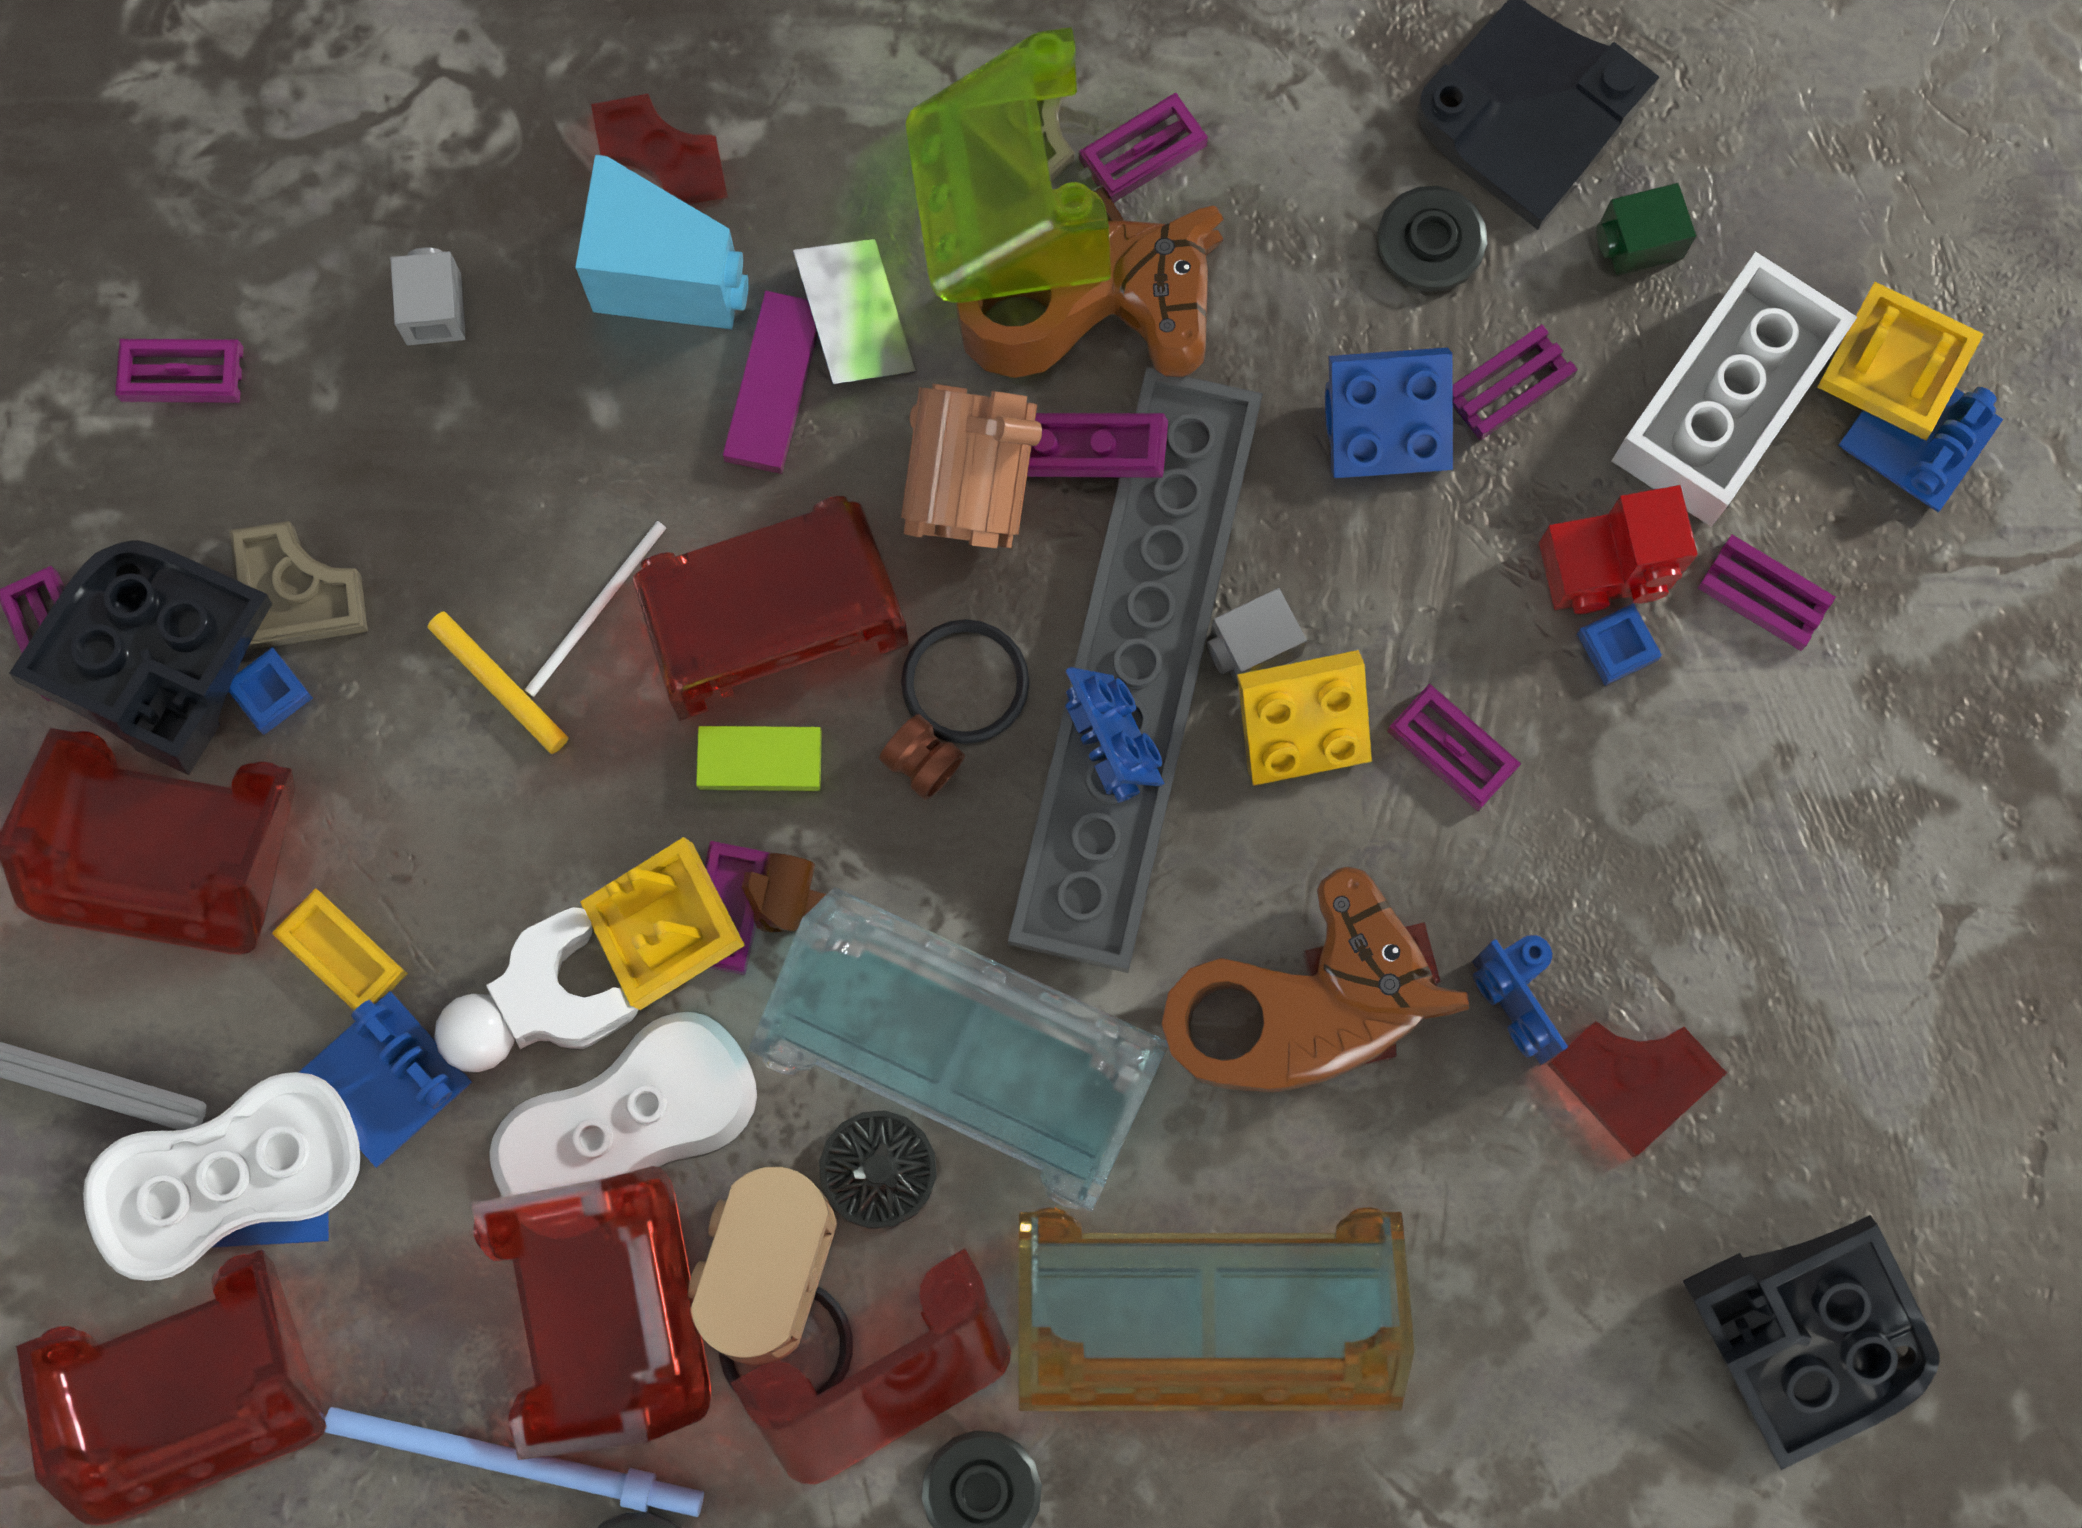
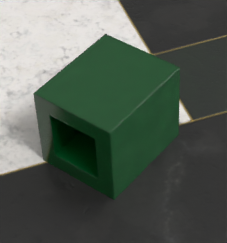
[1596,182,1696,276]

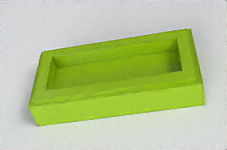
[696,726,822,791]

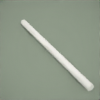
[524,521,666,697]

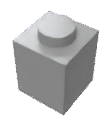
[391,247,466,346]
[1207,588,1307,687]

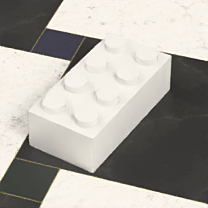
[1611,252,1857,527]

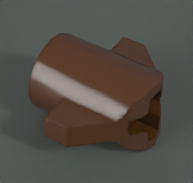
[741,853,827,933]

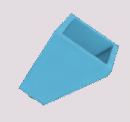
[575,155,749,330]

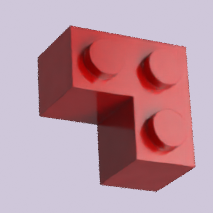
[1539,485,1698,614]

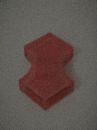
[591,94,728,205]

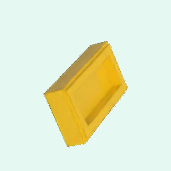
[272,888,408,1010]

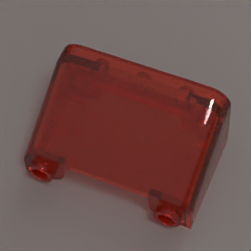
[632,496,909,721]
[0,728,295,955]
[471,1166,711,1460]
[731,1248,1011,1484]
[16,1249,327,1525]

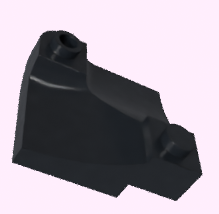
[1417,0,1660,230]
[9,540,272,775]
[1683,1215,1940,1470]

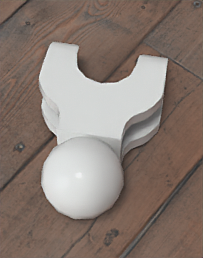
[434,907,639,1072]

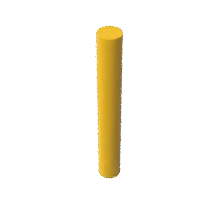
[427,611,569,754]

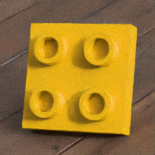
[1817,282,1984,441]
[1237,650,1372,786]
[580,837,745,1010]

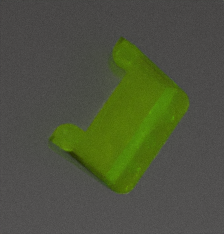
[906,27,1111,303]

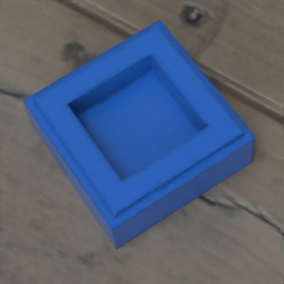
[1577,603,1662,686]
[228,647,313,735]

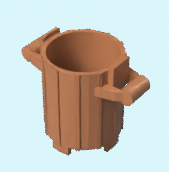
[901,384,1042,548]

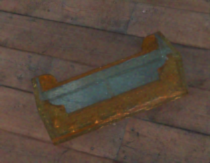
[1019,1207,1415,1411]

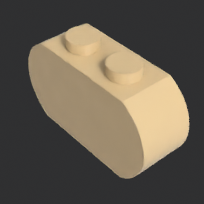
[688,1167,838,1365]

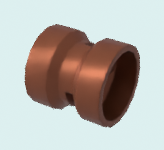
[879,714,965,800]

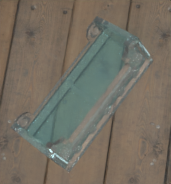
[748,887,1169,1212]

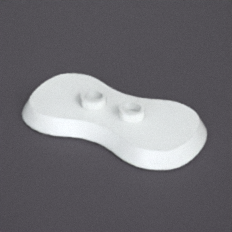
[489,1012,757,1238]
[83,1072,360,1281]

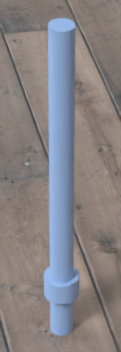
[324,1407,704,1517]

